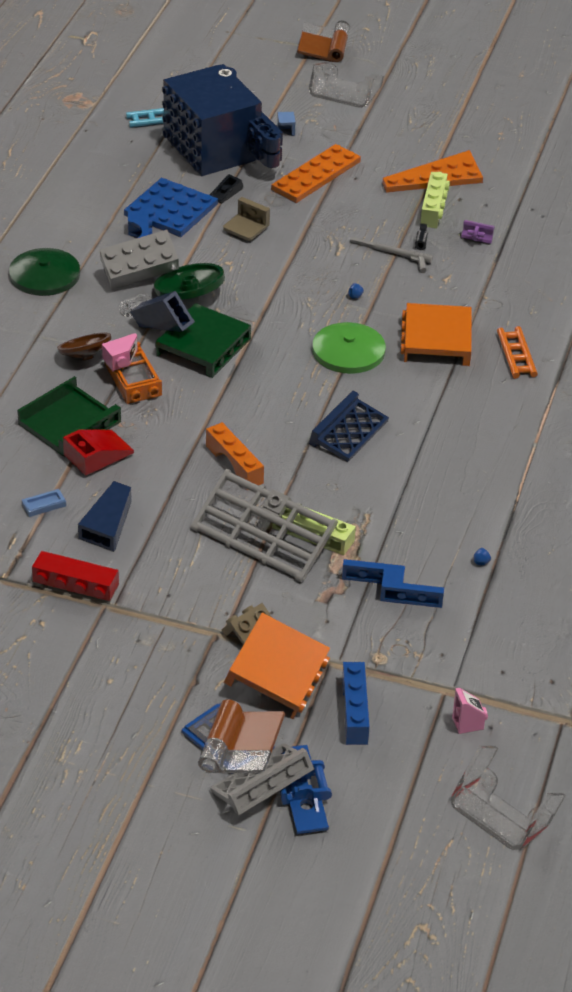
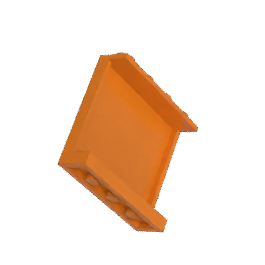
[401,303,472,366]
[224,613,330,719]

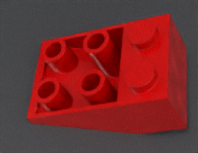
[63,430,134,476]

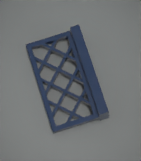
[309,391,389,462]

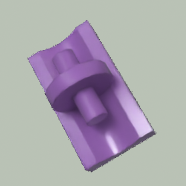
[461,220,495,244]

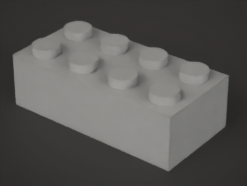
[100,230,179,289]

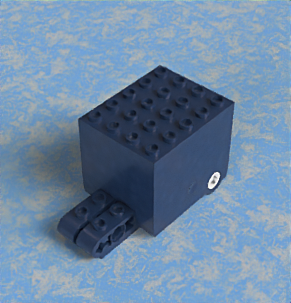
[162,64,283,177]

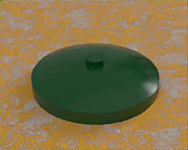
[9,248,80,296]
[154,263,225,300]

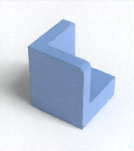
[277,112,296,136]

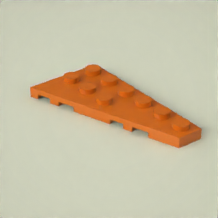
[382,150,483,193]

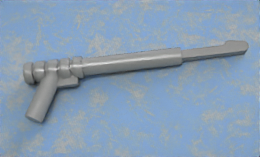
[350,237,433,273]

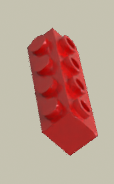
[32,551,119,601]

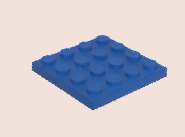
[124,177,218,237]

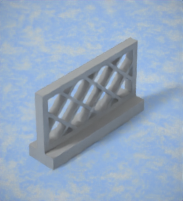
[210,743,314,815]

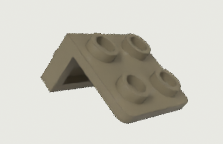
[223,197,270,241]
[221,603,272,645]

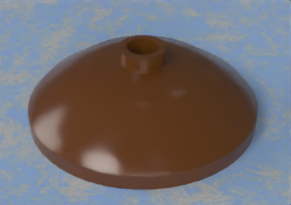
[57,332,112,360]

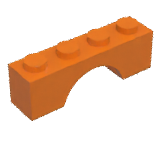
[206,422,264,490]

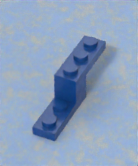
[342,559,444,608]

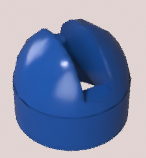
[348,283,364,299]
[474,548,491,566]

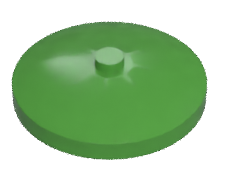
[312,322,386,374]

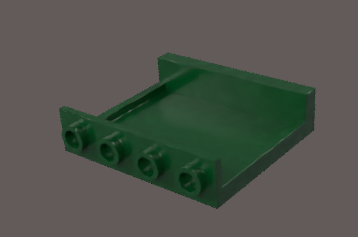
[155,303,251,378]
[17,376,121,457]

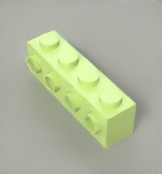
[421,172,450,228]
[272,507,356,555]

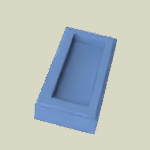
[22,489,66,517]

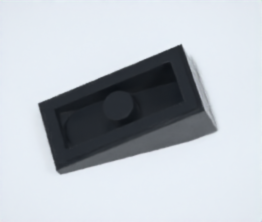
[210,174,243,204]

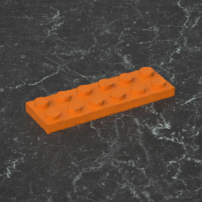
[271,144,361,203]

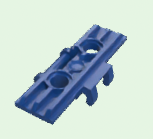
[280,745,332,834]

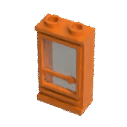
[104,342,162,404]

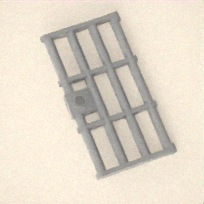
[190,469,338,583]

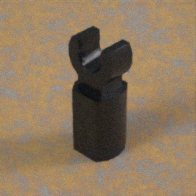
[415,223,428,250]

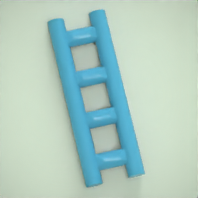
[126,108,164,127]

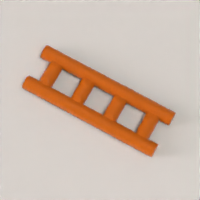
[497,326,538,379]

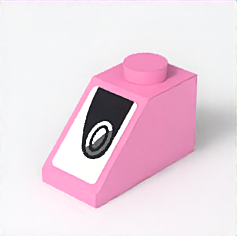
[102,333,138,371]
[452,688,488,734]

